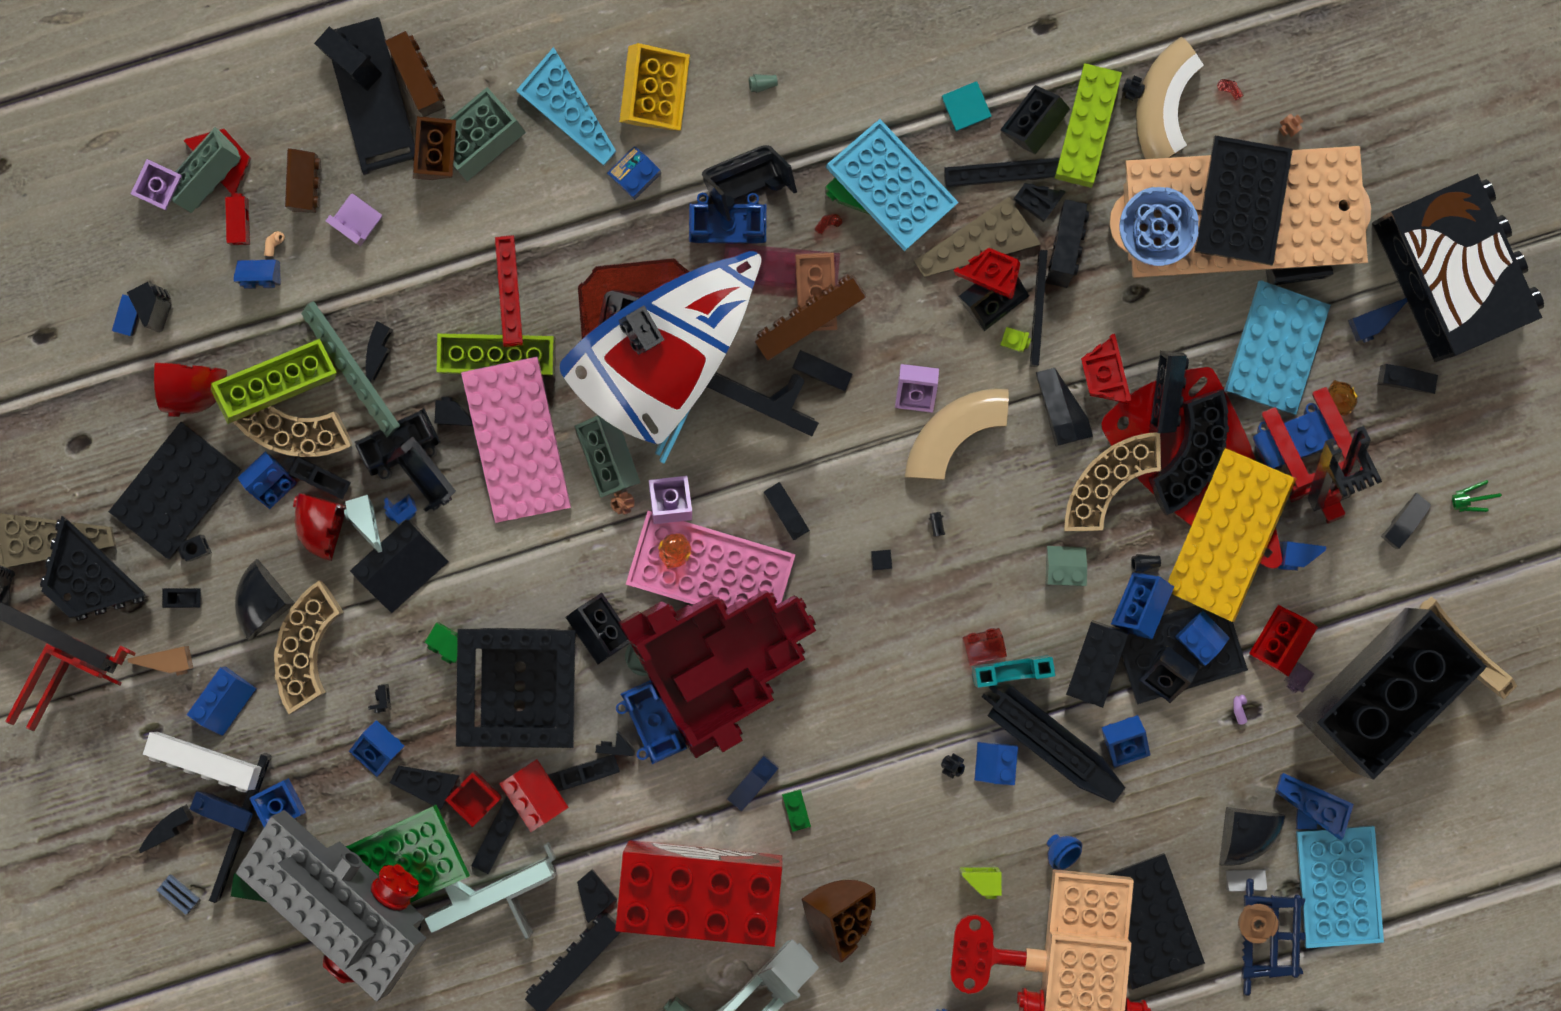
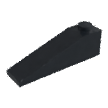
[1036,368,1093,447]

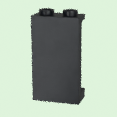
[382,436,456,512]

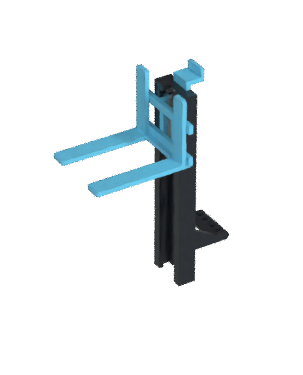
[655,372,819,464]

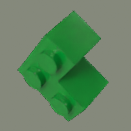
[424,622,457,664]

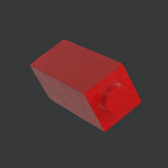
[225,193,250,246]

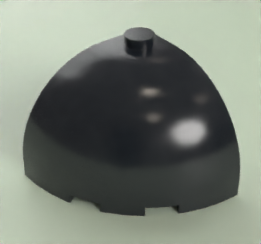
[235,559,295,641]
[1219,807,1286,866]

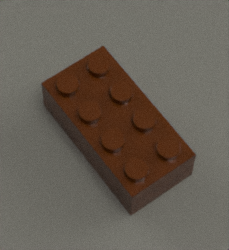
[385,31,445,117]

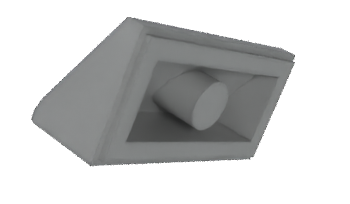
[1226,869,1267,892]

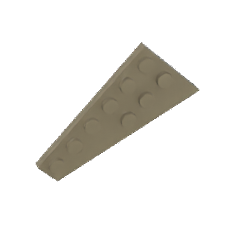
[913,197,1041,278]

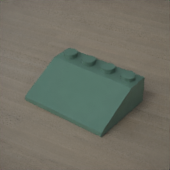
[450,87,526,182]

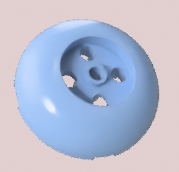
[1119,187,1199,266]

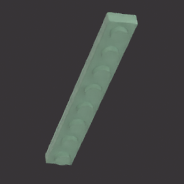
[301,301,400,437]

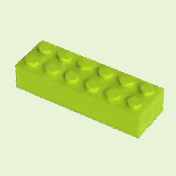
[1054,63,1122,188]
[436,333,556,376]
[211,339,337,424]

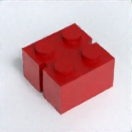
[445,770,503,827]

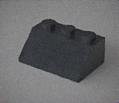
[1000,85,1070,155]
[1266,266,1334,285]
[958,277,1029,331]
[127,282,171,333]
[565,593,629,665]

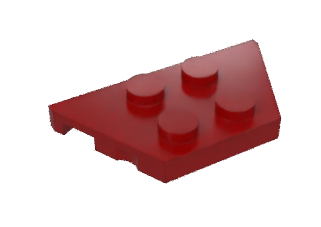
[184,129,251,194]
[953,248,1021,299]
[1081,333,1132,404]

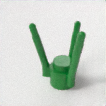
[1452,480,1502,512]

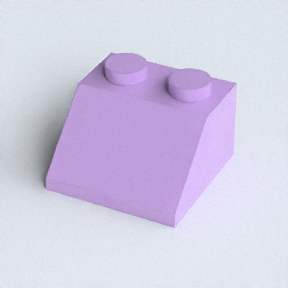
[131,159,182,210]
[895,364,939,413]

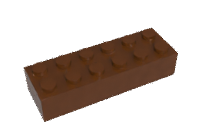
[755,274,866,361]

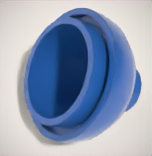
[1047,834,1082,870]

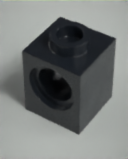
[178,535,212,562]

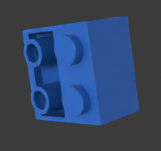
[234,260,281,289]
[238,451,297,509]

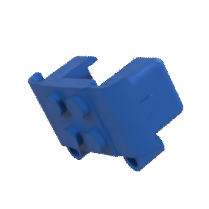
[689,192,767,244]
[1253,403,1336,469]
[616,680,687,764]

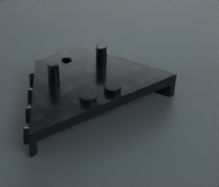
[40,516,149,621]

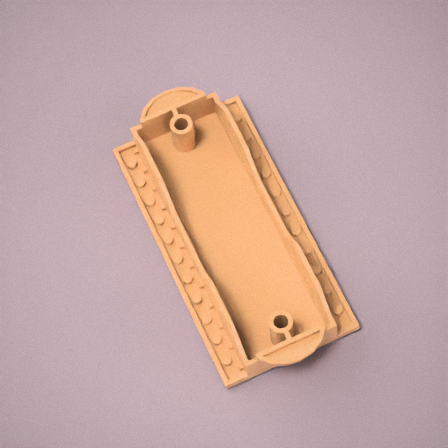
[1109,146,1371,278]

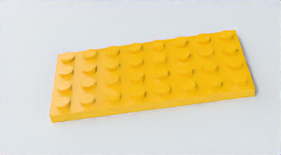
[1168,448,1297,622]

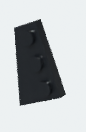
[389,766,460,810]

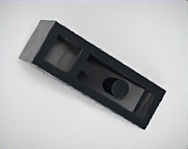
[1377,364,1438,394]
[764,482,810,541]

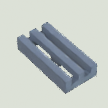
[157,874,200,915]

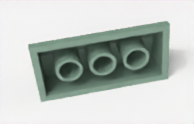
[172,127,240,213]
[575,415,641,498]

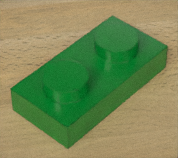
[782,789,811,832]

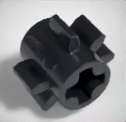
[1122,75,1145,101]
[941,753,965,779]

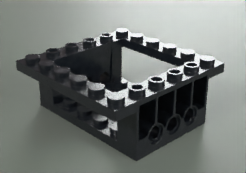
[456,628,576,748]

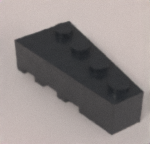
[1045,199,1090,288]

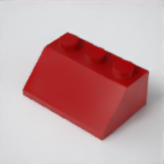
[1249,605,1318,677]
[499,759,569,832]

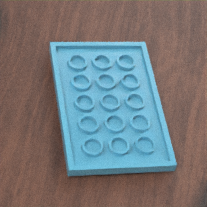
[825,119,959,251]
[1224,280,1331,415]
[1296,825,1384,948]

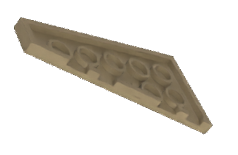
[0,513,116,568]

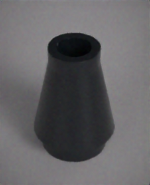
[1131,554,1161,573]

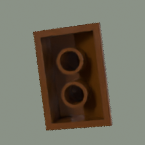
[412,116,456,180]
[285,148,321,213]

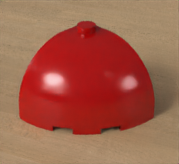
[154,363,227,417]
[293,493,347,561]

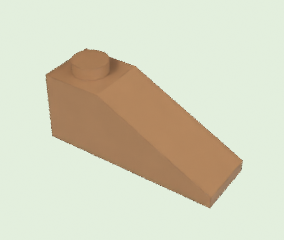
[127,646,193,676]

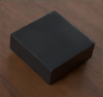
[871,549,892,570]

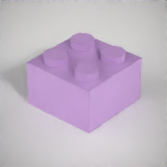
[649,476,692,524]

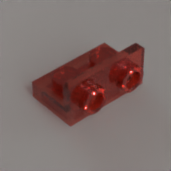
[962,628,1007,666]

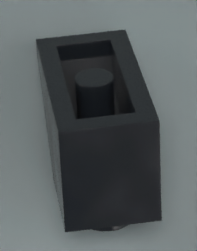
[434,397,473,426]

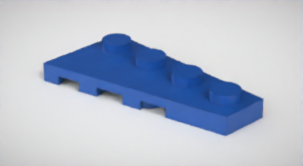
[1275,773,1354,840]

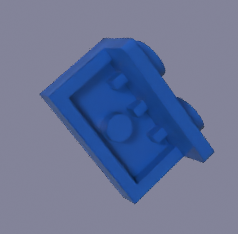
[384,494,417,525]

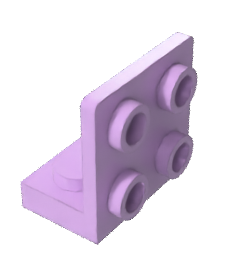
[326,194,382,247]

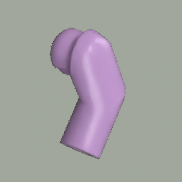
[1233,695,1247,725]

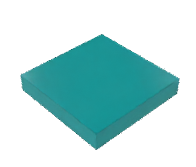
[941,81,992,132]

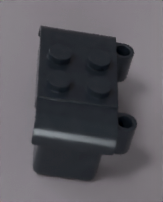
[354,408,441,480]

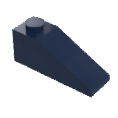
[1348,298,1408,343]
[727,755,779,811]
[190,791,253,832]

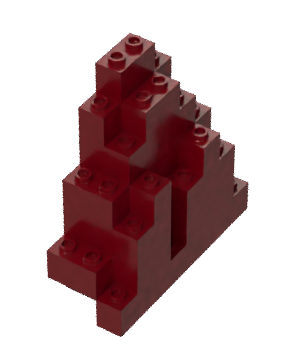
[618,590,816,758]

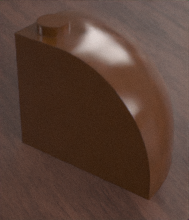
[801,880,876,963]

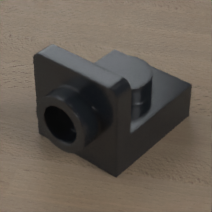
[368,684,391,713]

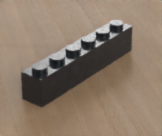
[525,912,621,1011]

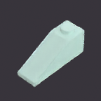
[344,495,382,553]

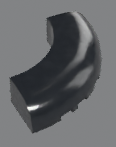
[1148,390,1229,515]

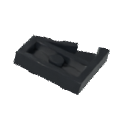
[1013,183,1066,222]
[577,869,617,923]

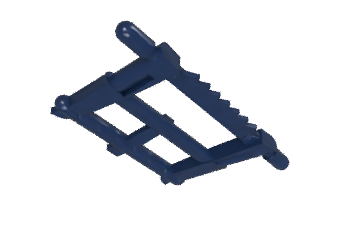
[1242,878,1306,996]

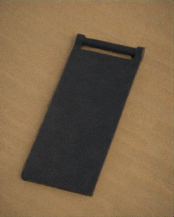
[332,17,415,175]

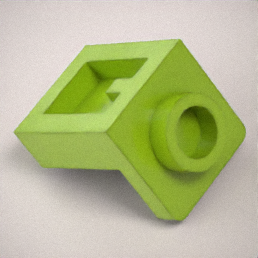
[1000,327,1031,353]

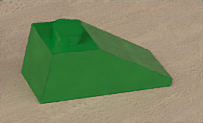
[825,178,870,215]

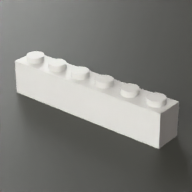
[143,732,262,792]

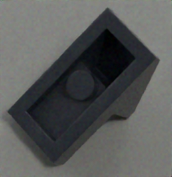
[162,588,201,608]
[595,730,635,756]

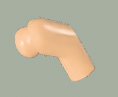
[264,231,285,257]

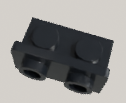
[619,306,664,355]

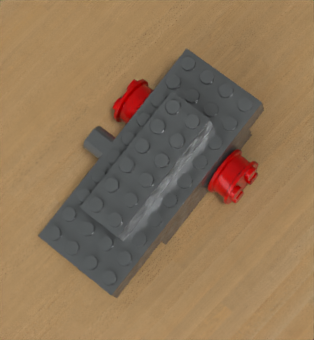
[236,810,427,1002]

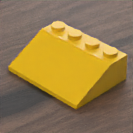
[619,43,690,131]

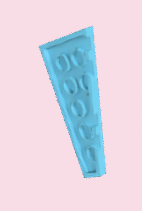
[516,47,616,166]

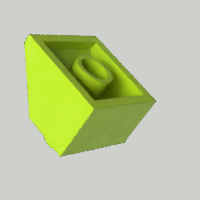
[960,867,1002,899]

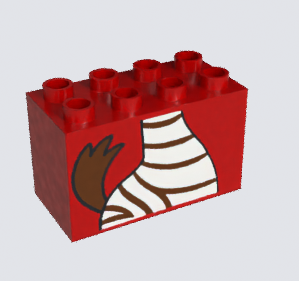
[615,840,782,947]

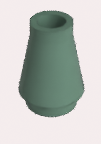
[748,74,778,93]

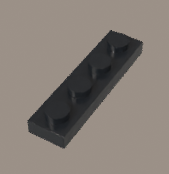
[471,796,519,874]

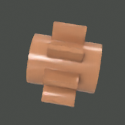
[1279,114,1304,137]
[611,491,634,515]

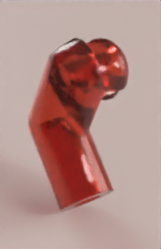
[1217,79,1244,101]
[814,214,842,235]

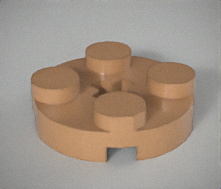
[1238,904,1278,943]

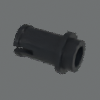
[928,512,945,537]

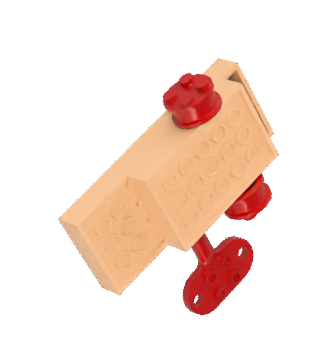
[950,869,1151,1011]

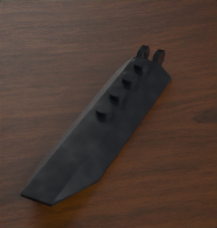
[981,686,1126,803]

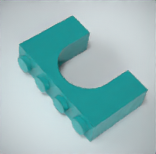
[971,655,1055,688]

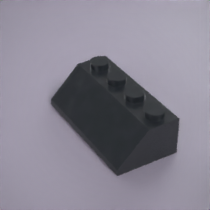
[1150,350,1189,433]

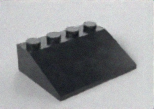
[350,519,449,613]

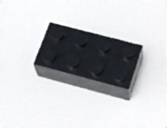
[1066,620,1129,708]

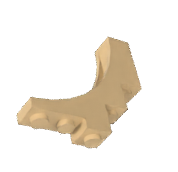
[1419,596,1517,700]

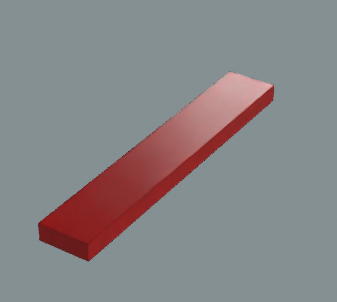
[495,235,523,347]

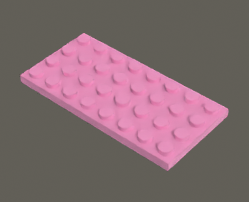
[461,356,571,523]
[626,511,796,608]

